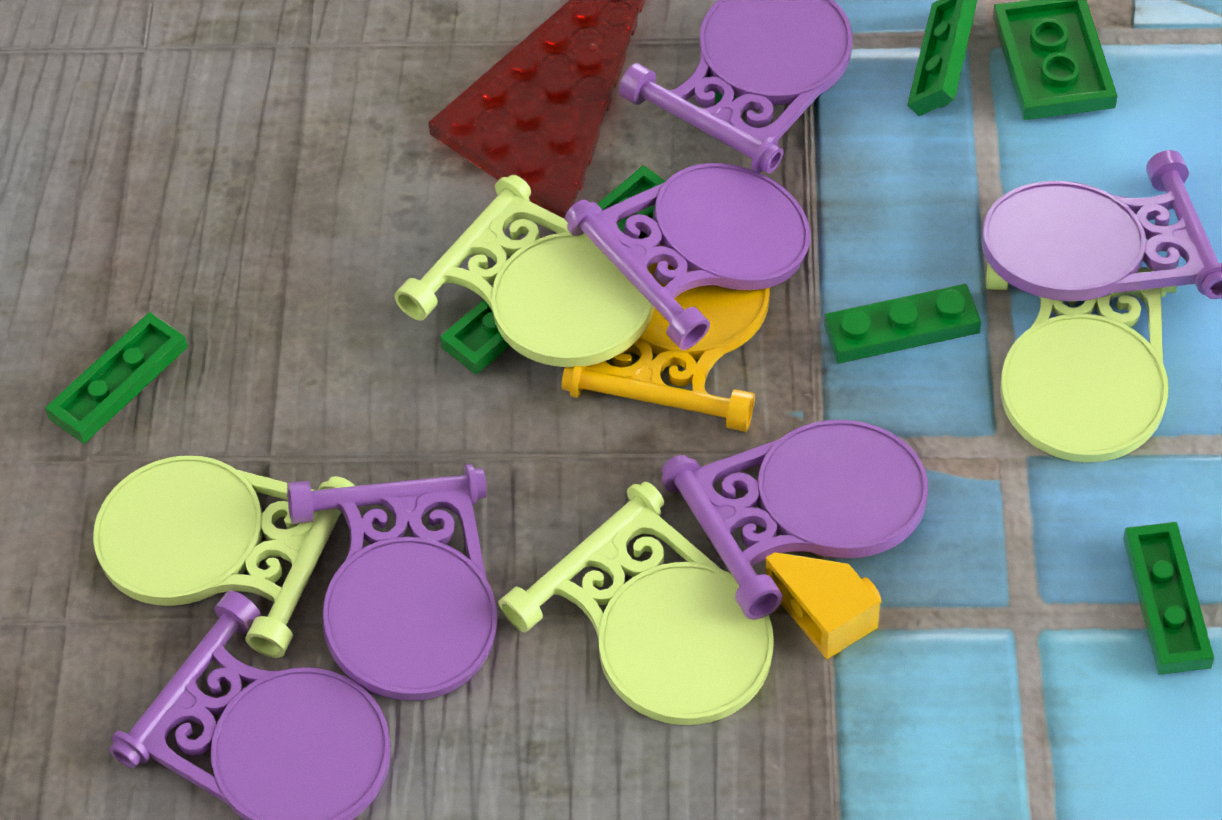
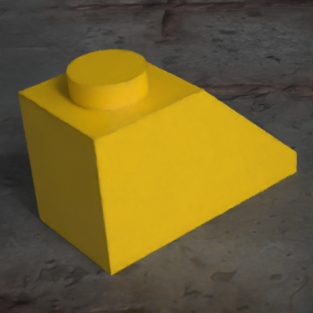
[765,552,881,659]

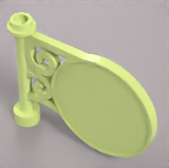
[394,175,654,367]
[986,261,1178,463]
[93,456,355,658]
[498,482,774,725]

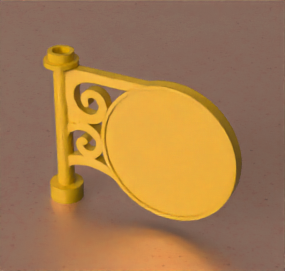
[561,237,770,432]

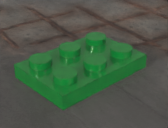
[993,0,1118,120]

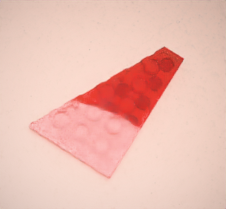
[428,0,646,219]

